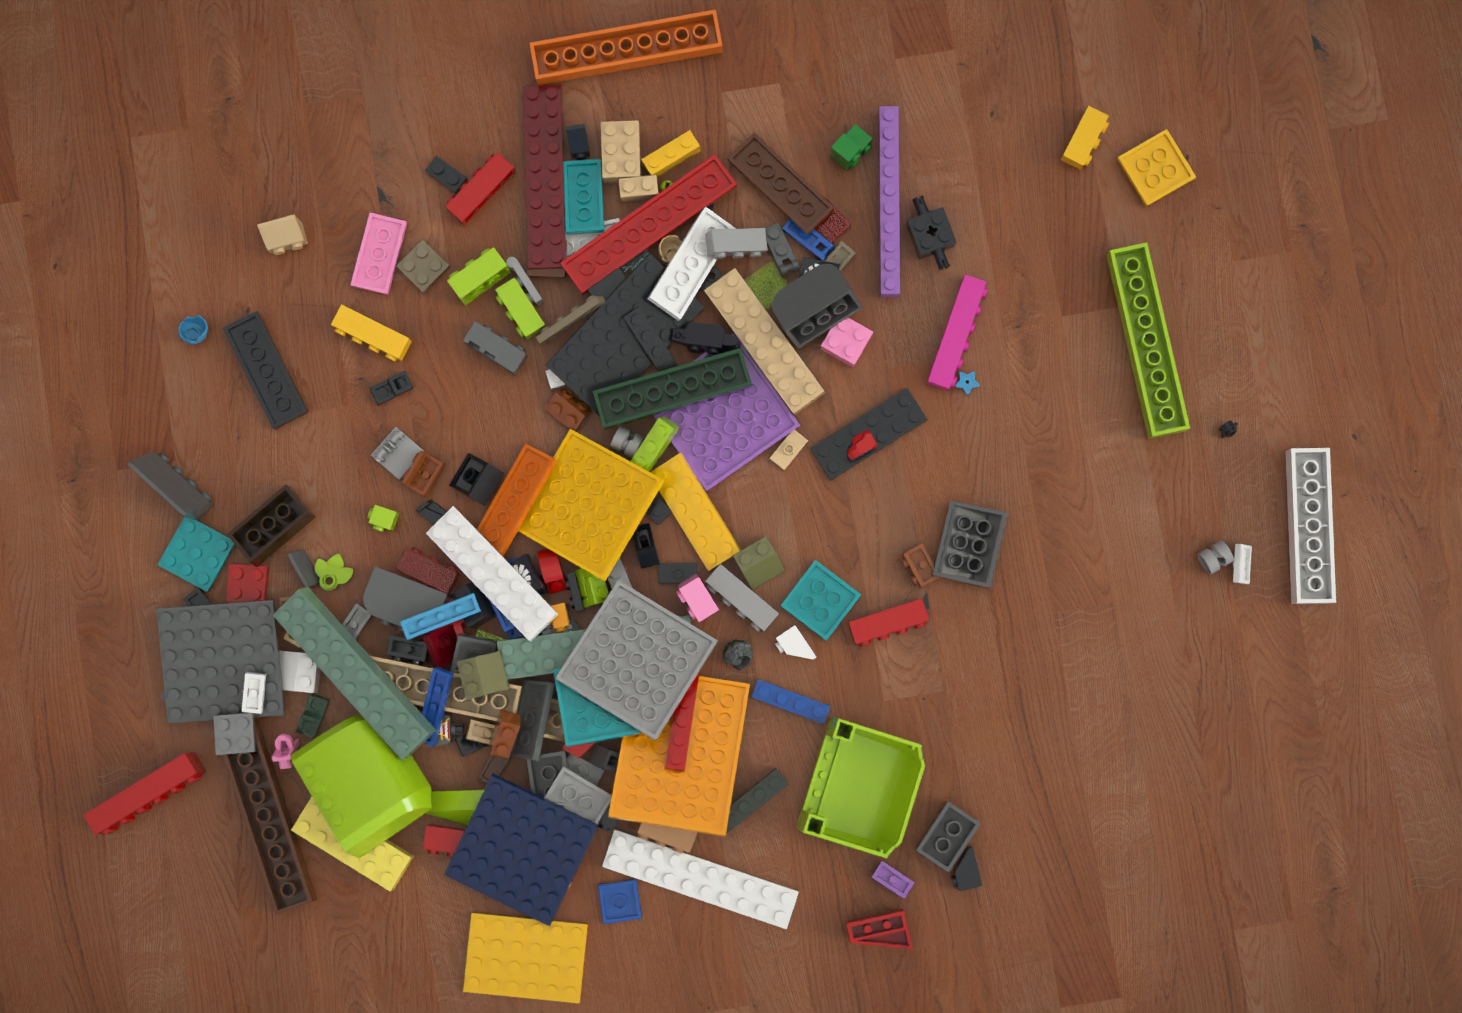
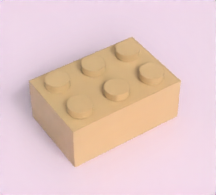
[601,120,641,183]

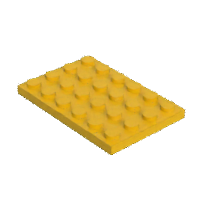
[463,912,588,1003]

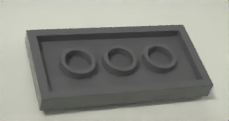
[510,680,555,761]

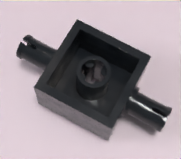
[906,196,956,271]

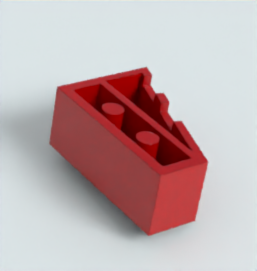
[846,909,913,950]

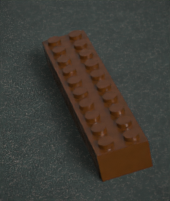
[223,717,317,915]

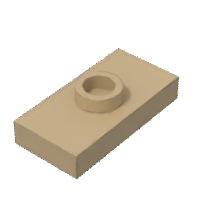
[769,430,808,471]

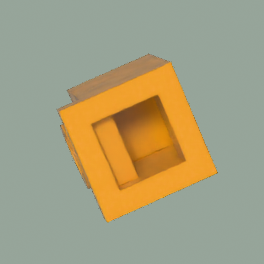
[549,603,571,633]

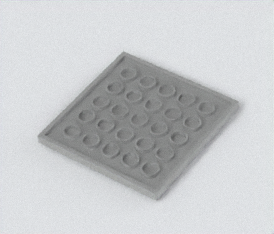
[555,580,718,741]

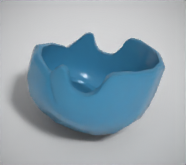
[178,315,208,345]

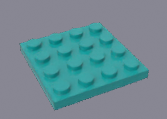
[553,668,643,747]

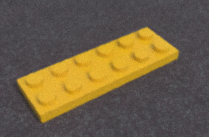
[650,453,742,571]

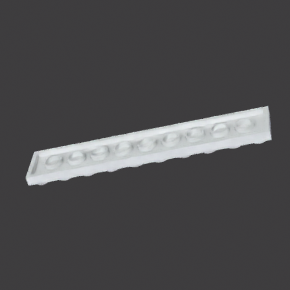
[602,829,799,929]

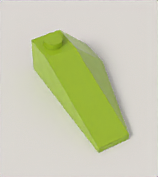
[426,789,485,826]

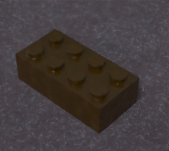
[227,485,316,567]

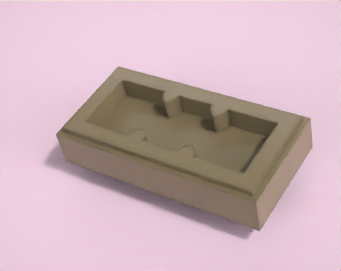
[825,241,856,271]

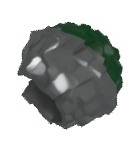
[722,640,753,671]

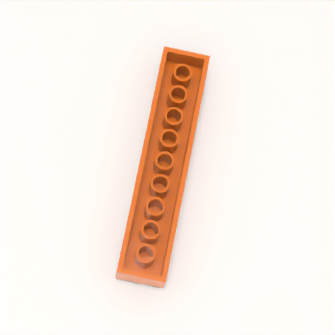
[529,10,723,85]

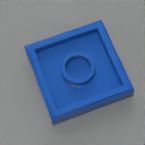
[598,879,642,924]

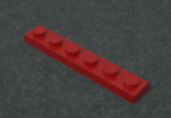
[665,671,700,772]

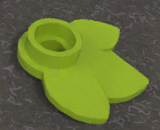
[315,554,353,591]

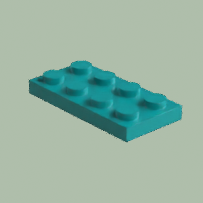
[563,159,605,235]

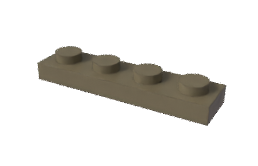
[536,295,606,344]

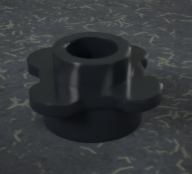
[1219,420,1238,439]

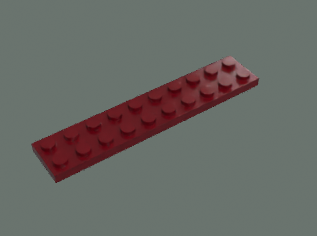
[523,84,567,269]

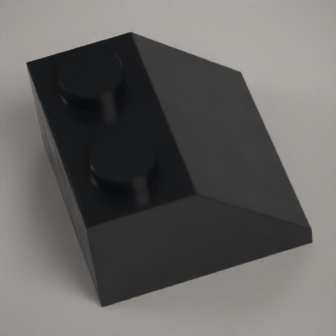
[449,453,504,506]
[450,582,497,629]

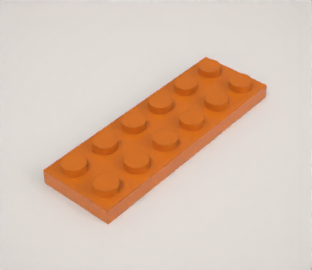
[477,443,558,557]

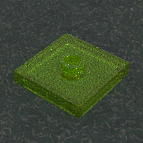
[744,260,789,311]

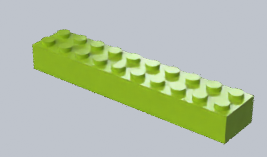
[1106,243,1190,439]

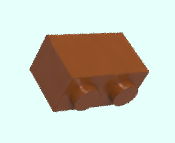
[489,710,520,759]

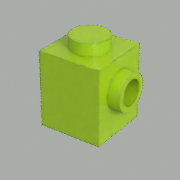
[368,505,400,532]

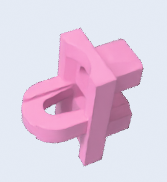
[272,734,300,769]

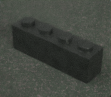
[726,768,788,833]

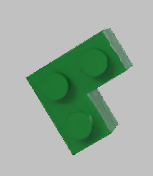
[830,124,873,171]

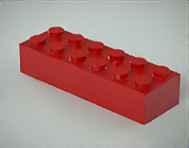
[83,752,206,836]

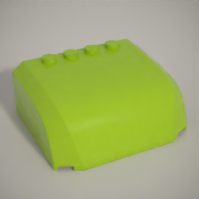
[290,714,433,858]
[797,717,925,858]

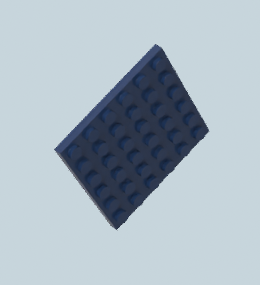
[444,773,599,926]

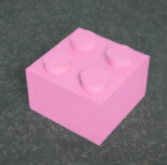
[820,318,873,368]
[676,574,719,622]

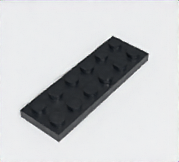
[223,311,309,430]
[810,388,928,481]

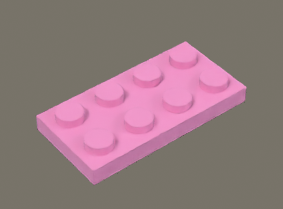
[351,213,407,295]

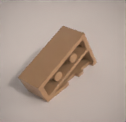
[628,821,698,854]

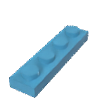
[400,593,481,640]

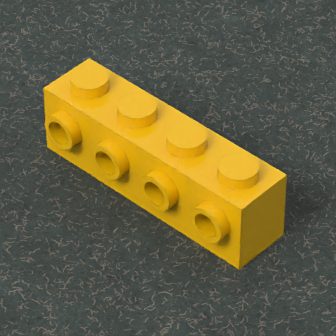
[331,304,412,362]

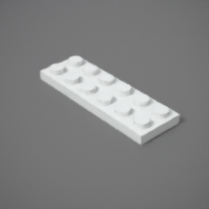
[647,207,736,321]

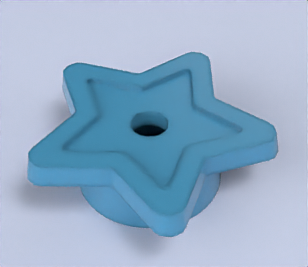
[955,371,980,395]

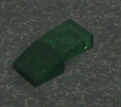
[296,693,330,738]

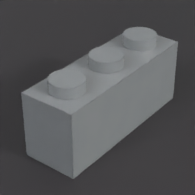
[705,228,767,259]

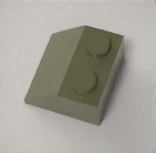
[733,537,785,590]
[457,651,510,700]

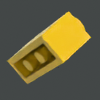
[1061,106,1109,170]
[641,130,700,178]

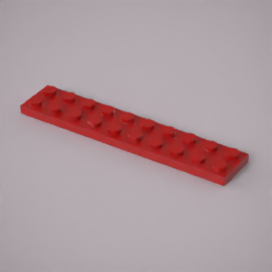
[560,154,737,295]

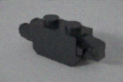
[672,322,740,356]

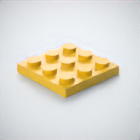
[1117,129,1196,207]

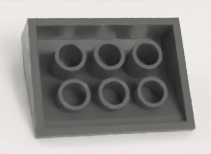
[127,452,214,521]
[933,500,1009,590]

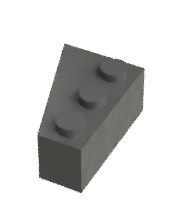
[463,321,528,376]

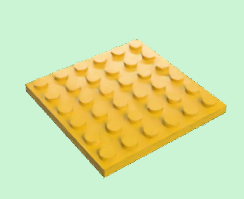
[518,429,664,581]

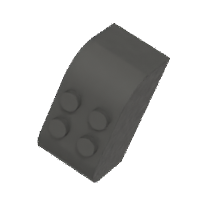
[772,264,863,349]
[363,566,452,632]

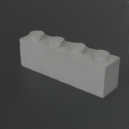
[705,564,779,632]

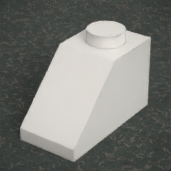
[775,625,816,660]

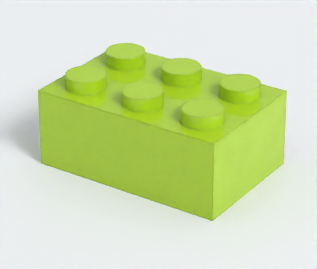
[447,247,511,306]

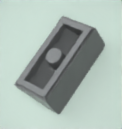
[288,550,320,589]

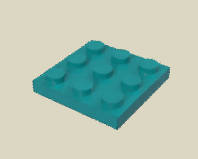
[157,516,235,592]
[781,560,861,641]

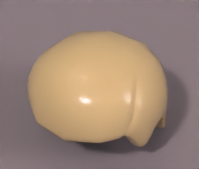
[658,235,682,265]

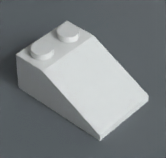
[279,651,321,693]

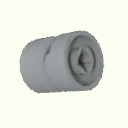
[610,425,645,458]
[1197,540,1234,575]

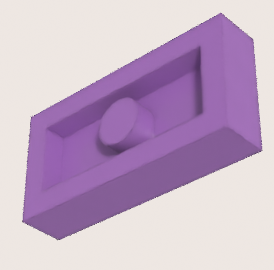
[871,860,915,898]

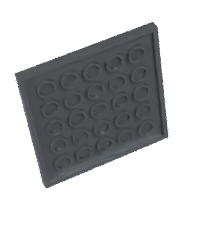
[156,599,285,723]

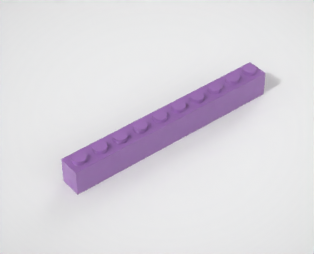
[878,106,900,298]

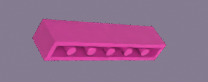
[926,274,988,391]

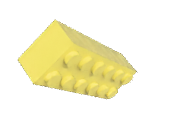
[291,797,414,891]

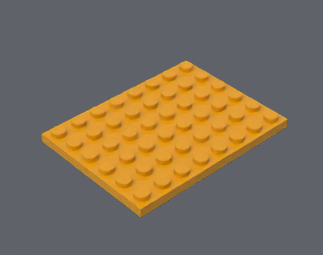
[608,676,750,837]

